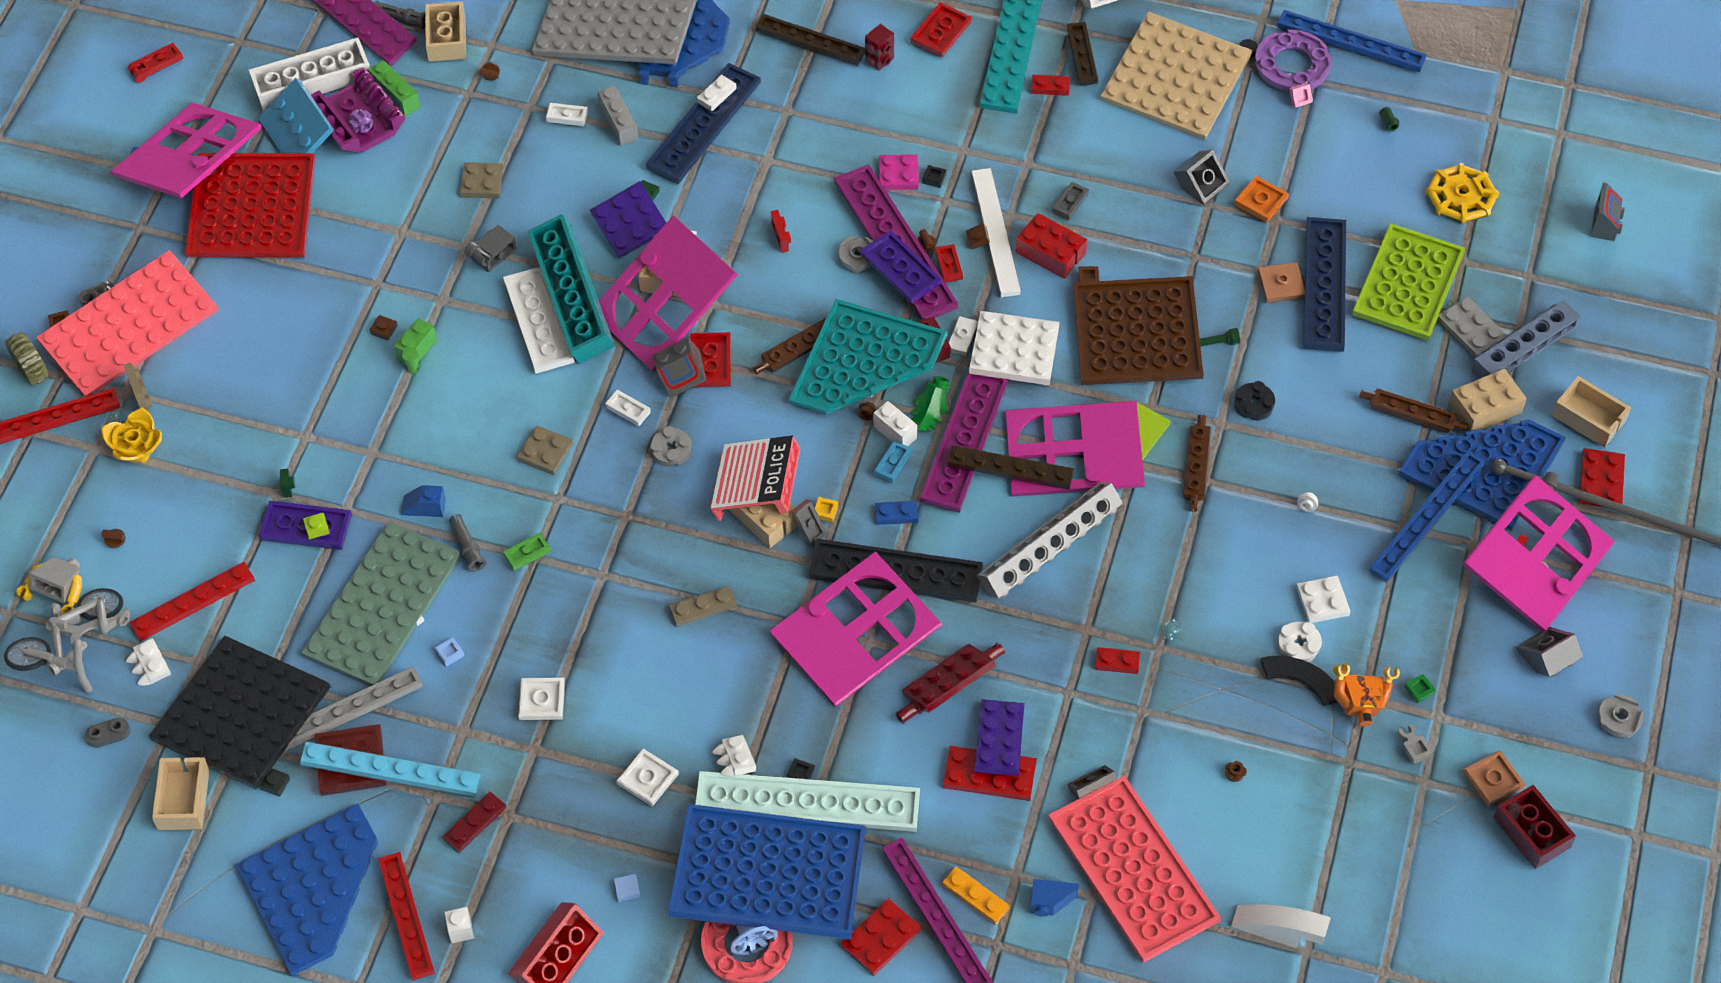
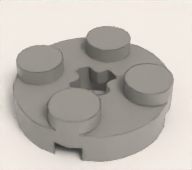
[839,236,873,274]
[651,426,692,467]
[1598,694,1644,738]

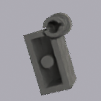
[464,225,517,272]

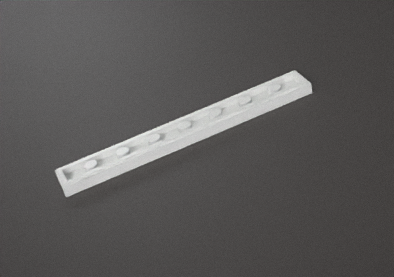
[972,168,1021,298]

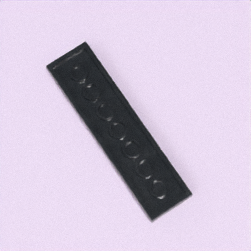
[809,538,983,602]

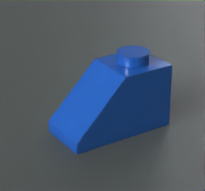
[401,485,446,517]
[1030,879,1079,917]

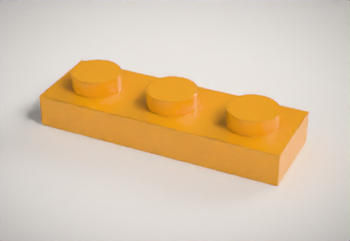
[942,866,1010,925]

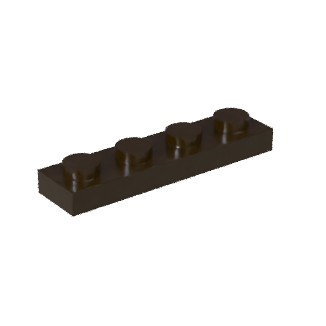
[1067,22,1098,85]

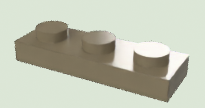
[669,586,737,627]

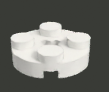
[1278,622,1322,662]

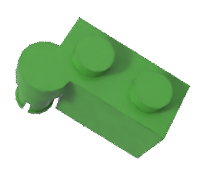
[394,318,437,374]

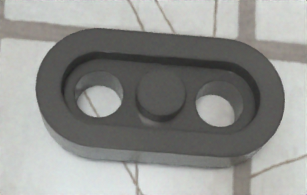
[85,718,130,748]

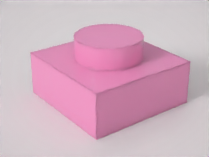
[1289,83,1312,108]

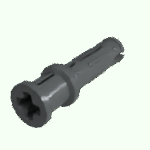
[375,1,426,29]
[449,514,486,571]

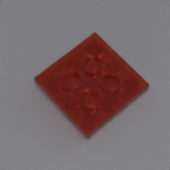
[315,724,387,796]

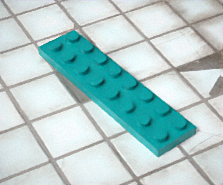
[980,0,1042,114]

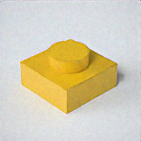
[815,497,839,523]

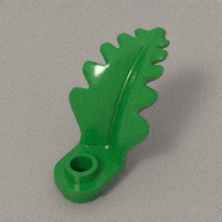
[911,376,950,432]

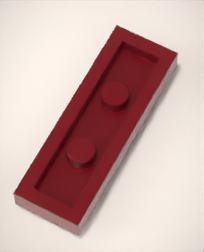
[442,791,507,854]

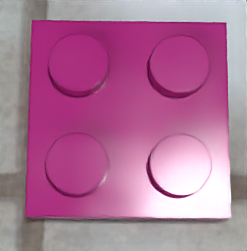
[879,154,919,190]

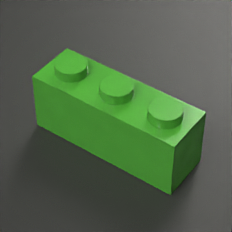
[368,60,420,117]

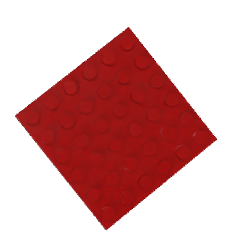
[185,153,315,257]

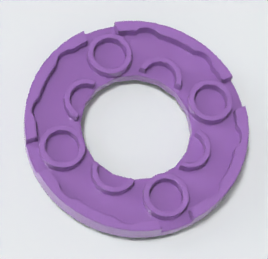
[1255,30,1331,92]

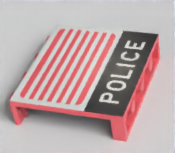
[710,435,800,521]

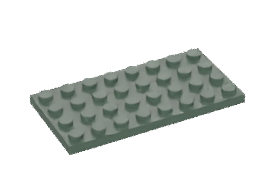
[301,521,462,686]

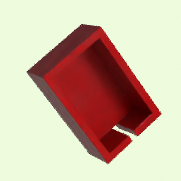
[1015,213,1088,279]

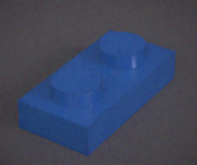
[875,501,918,525]

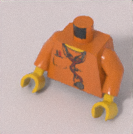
[1333,664,1400,727]

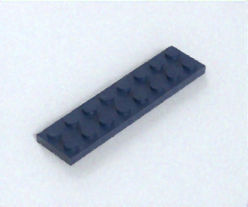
[646,63,761,184]
[1303,217,1346,352]

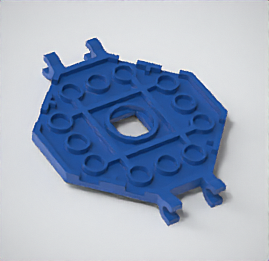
[635,0,730,87]

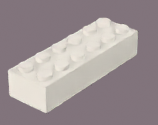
[249,38,370,112]

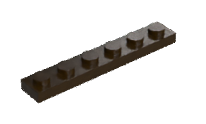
[755,14,865,66]
[947,445,1074,490]

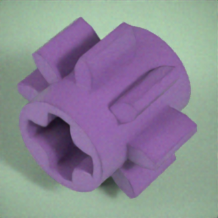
[349,109,373,133]

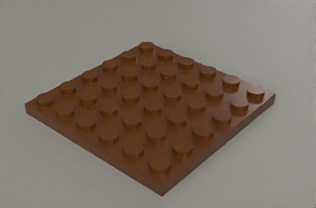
[1073,276,1204,385]

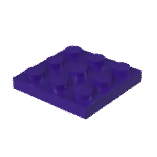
[590,181,666,259]

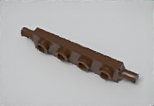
[753,317,827,374]
[1359,388,1468,434]
[1183,415,1211,512]

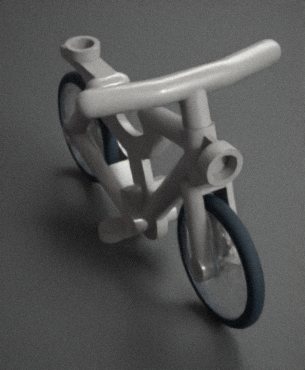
[4,588,130,693]

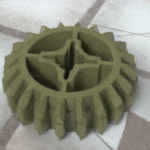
[5,332,48,385]

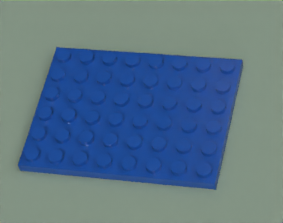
[668,804,866,939]

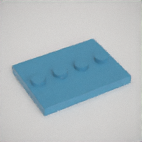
[258,78,334,153]

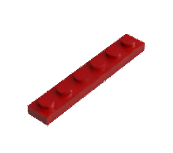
[0,388,121,444]
[129,562,255,642]
[378,852,435,981]

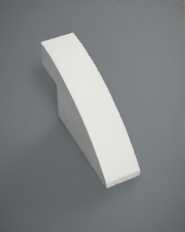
[1231,904,1331,949]

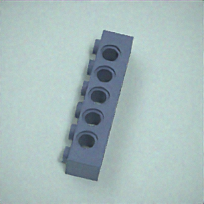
[1472,300,1581,379]

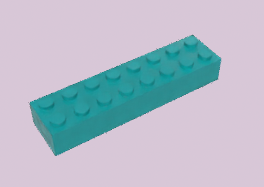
[528,214,615,364]

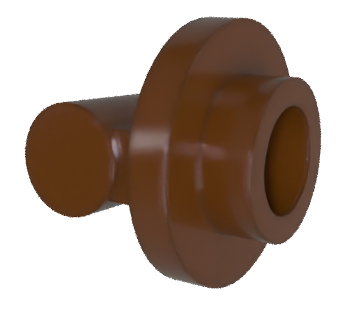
[479,62,500,81]
[917,229,936,252]
[102,529,126,548]

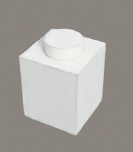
[445,907,474,943]

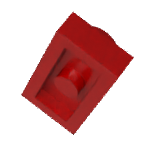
[1031,74,1070,96]
[770,210,791,253]
[935,244,963,283]
[1095,647,1140,674]

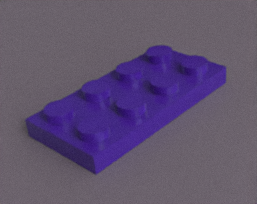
[860,230,942,304]
[259,501,352,550]
[975,699,1025,776]

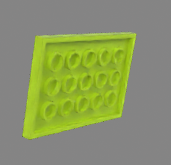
[1352,223,1466,341]

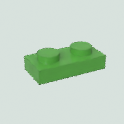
[503,533,551,571]

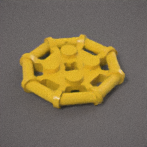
[1425,163,1499,223]

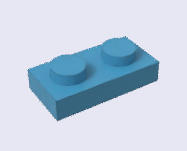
[874,440,912,483]

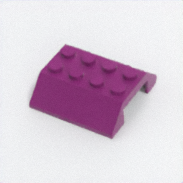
[311,68,405,153]

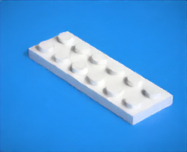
[503,267,574,374]

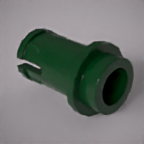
[1379,107,1399,131]

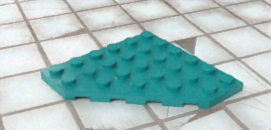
[789,299,947,415]

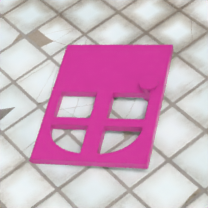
[110,103,262,198]
[599,215,738,371]
[1006,401,1145,497]
[1463,475,1615,633]
[770,552,942,707]

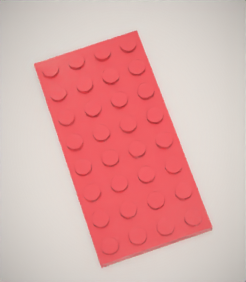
[36,250,219,397]
[1048,776,1221,963]

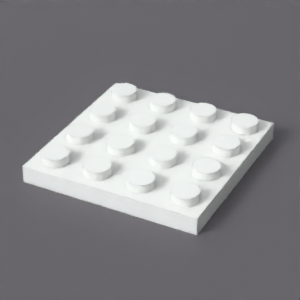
[969,311,1060,385]

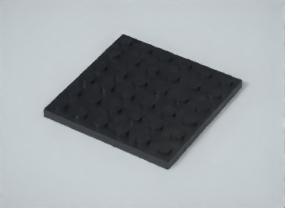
[149,635,331,790]

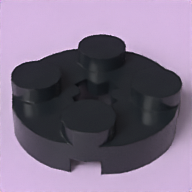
[1234,381,1275,421]

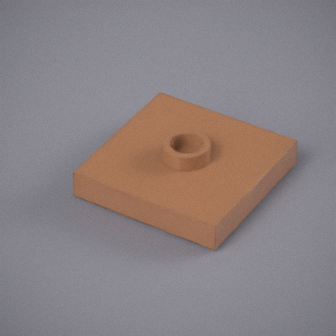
[1258,263,1305,303]
[1463,750,1526,807]

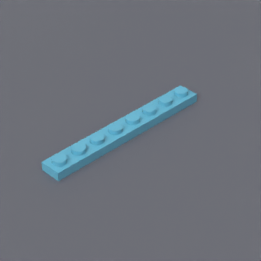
[301,742,480,797]

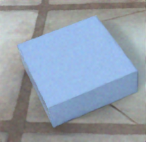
[434,637,465,666]
[614,874,641,902]

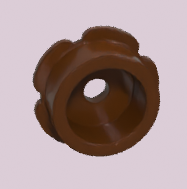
[858,402,877,421]
[1225,761,1247,782]

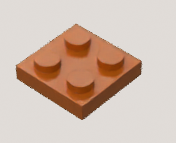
[1234,176,1289,223]

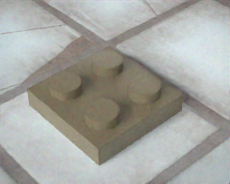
[460,162,504,199]
[123,362,152,415]
[517,425,573,475]

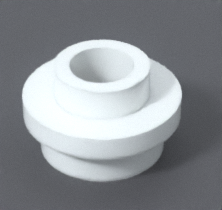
[1297,492,1318,512]

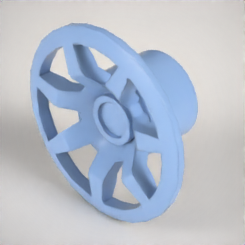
[730,925,778,956]

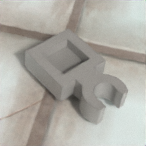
[1398,724,1434,765]

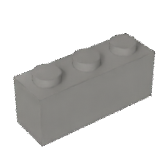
[598,85,638,146]

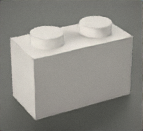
[874,401,917,446]

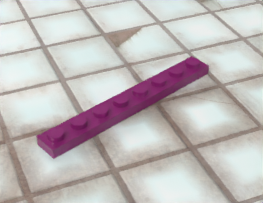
[882,838,993,983]

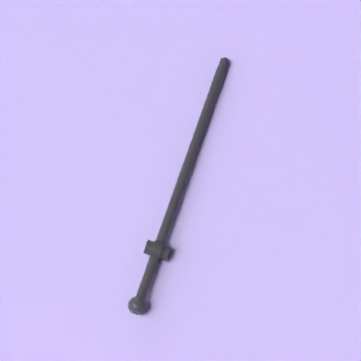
[1491,459,1721,547]

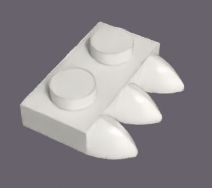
[126,638,171,686]
[712,735,756,776]

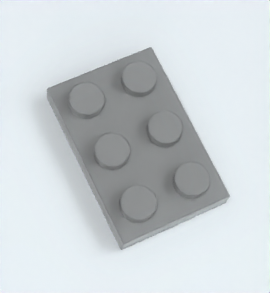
[1437,297,1507,358]

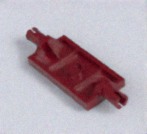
[895,642,1005,724]

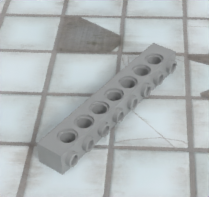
[977,481,1123,598]

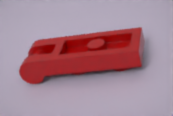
[127,43,183,83]

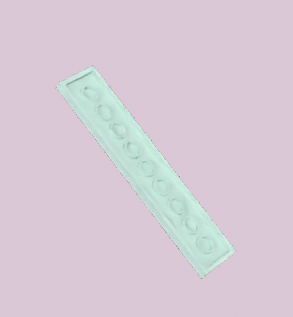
[695,771,920,832]

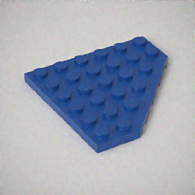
[1398,419,1566,531]
[235,803,378,976]

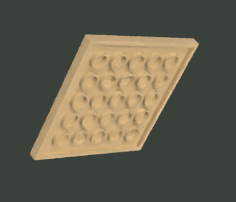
[1101,11,1252,140]

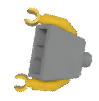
[16,557,82,614]

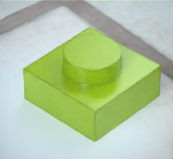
[303,512,330,540]

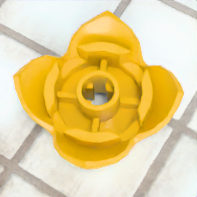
[101,407,162,462]

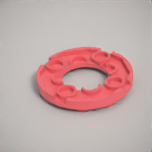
[701,921,793,983]

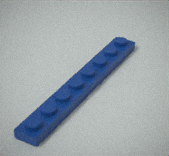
[1277,10,1427,72]
[1369,450,1486,583]

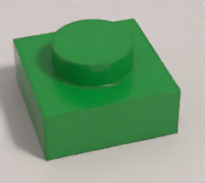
[1404,674,1436,704]

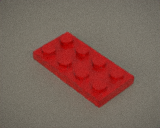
[943,745,1037,801]

